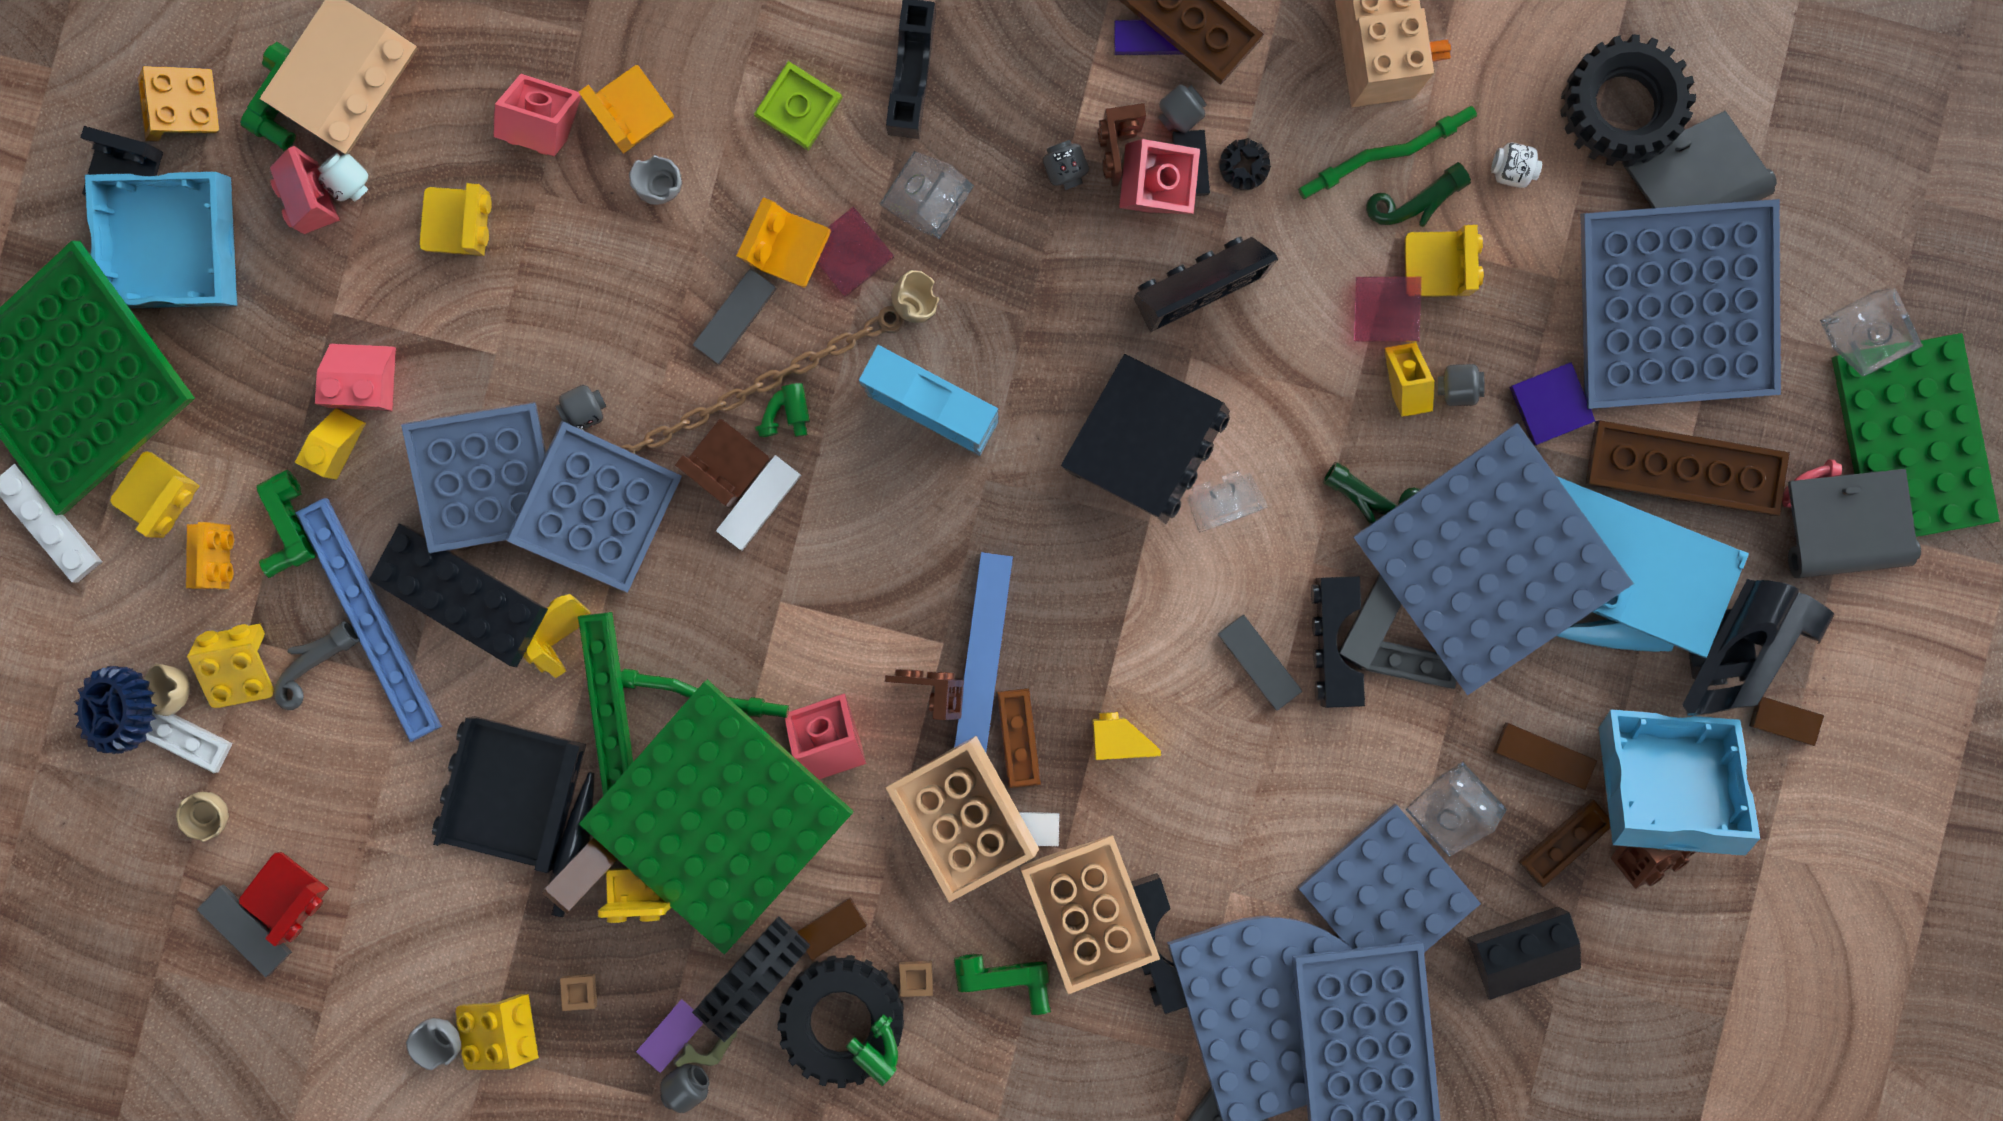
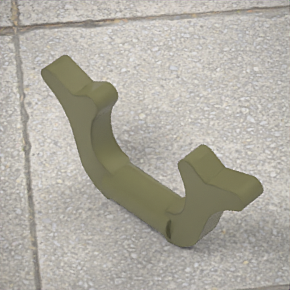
[674,1030,737,1067]

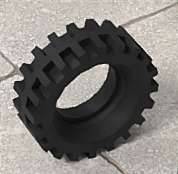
[1560,34,1696,167]
[692,916,810,1042]
[777,955,904,1088]

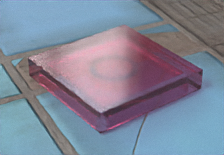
[817,206,894,297]
[1354,277,1422,342]

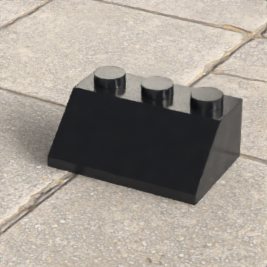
[1467,907,1581,1000]

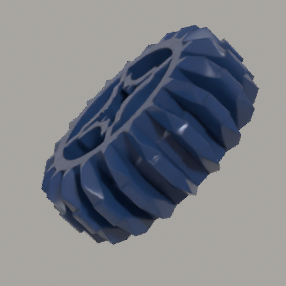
[73,666,157,754]

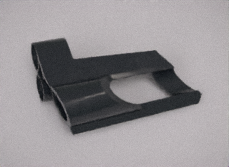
[1682,579,1835,716]

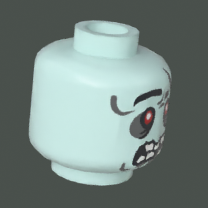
[318,152,368,202]

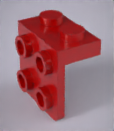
[239,852,329,947]

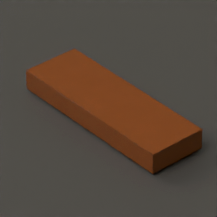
[997,688,1041,788]

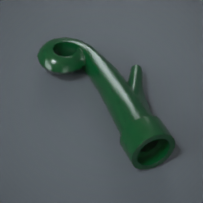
[1366,162,1471,227]
[1323,462,1421,524]

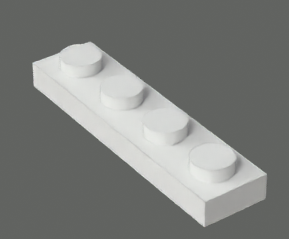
[0,464,103,582]

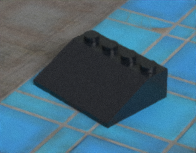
[1134,237,1278,333]

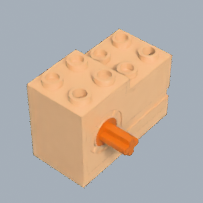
[1335,0,1451,108]

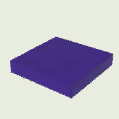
[1509,362,1595,446]

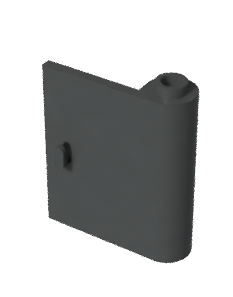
[1622,111,1777,208]
[1788,469,1921,579]

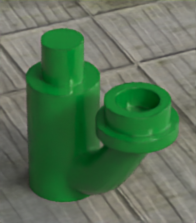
[755,383,810,437]
[846,1014,898,1086]

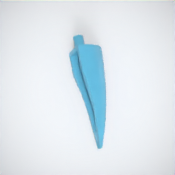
[1557,619,1674,652]

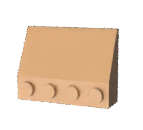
[259,0,417,154]
[885,736,1039,903]
[1021,835,1160,994]

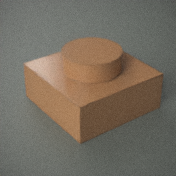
[899,961,933,997]
[560,974,597,1011]

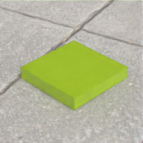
[754,61,843,151]

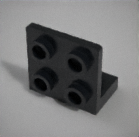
[80,126,163,196]

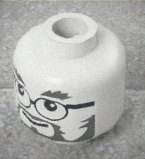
[1491,142,1542,188]

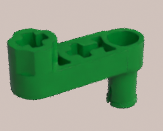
[240,42,296,151]
[256,470,316,578]
[954,953,1051,1015]

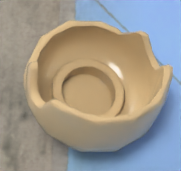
[891,270,939,323]
[144,664,190,716]
[176,792,229,842]

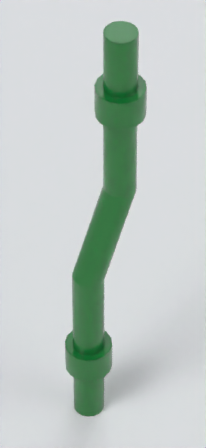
[1298,106,1477,200]
[621,668,789,718]

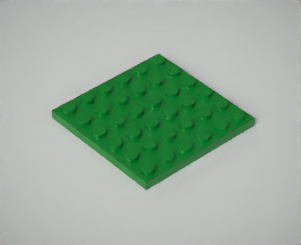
[0,241,195,515]
[579,679,854,955]

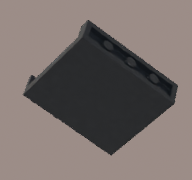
[1061,354,1230,524]
[432,716,586,873]

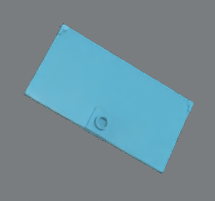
[1556,476,1749,658]

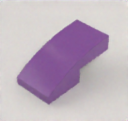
[636,999,703,1073]

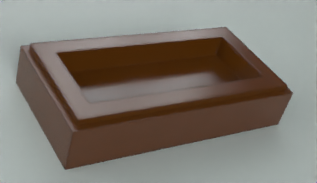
[1749,697,1824,746]
[796,897,867,961]

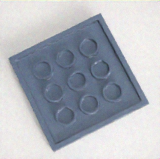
[401,402,546,553]
[506,421,682,593]
[1297,804,1481,952]

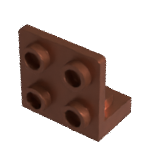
[1097,103,1146,187]
[675,419,770,508]
[885,669,964,720]
[1611,846,1696,889]

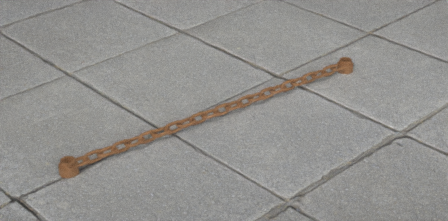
[456,306,904,551]

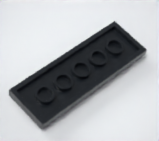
[369,523,548,668]

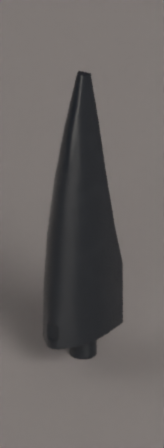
[545,772,594,917]

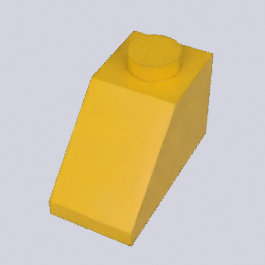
[1385,342,1435,417]
[294,408,366,480]
[1092,712,1161,760]

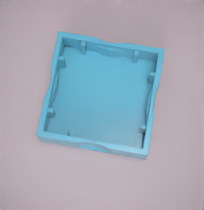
[85,172,237,308]
[859,345,998,456]
[1599,710,1760,856]

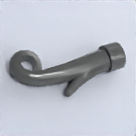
[274,621,359,710]

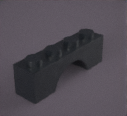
[886,0,936,139]
[1311,576,1365,708]
[1131,873,1188,1014]

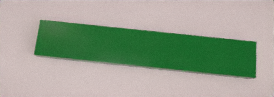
[578,612,633,796]

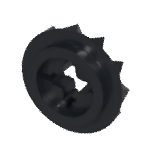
[1219,138,1271,190]

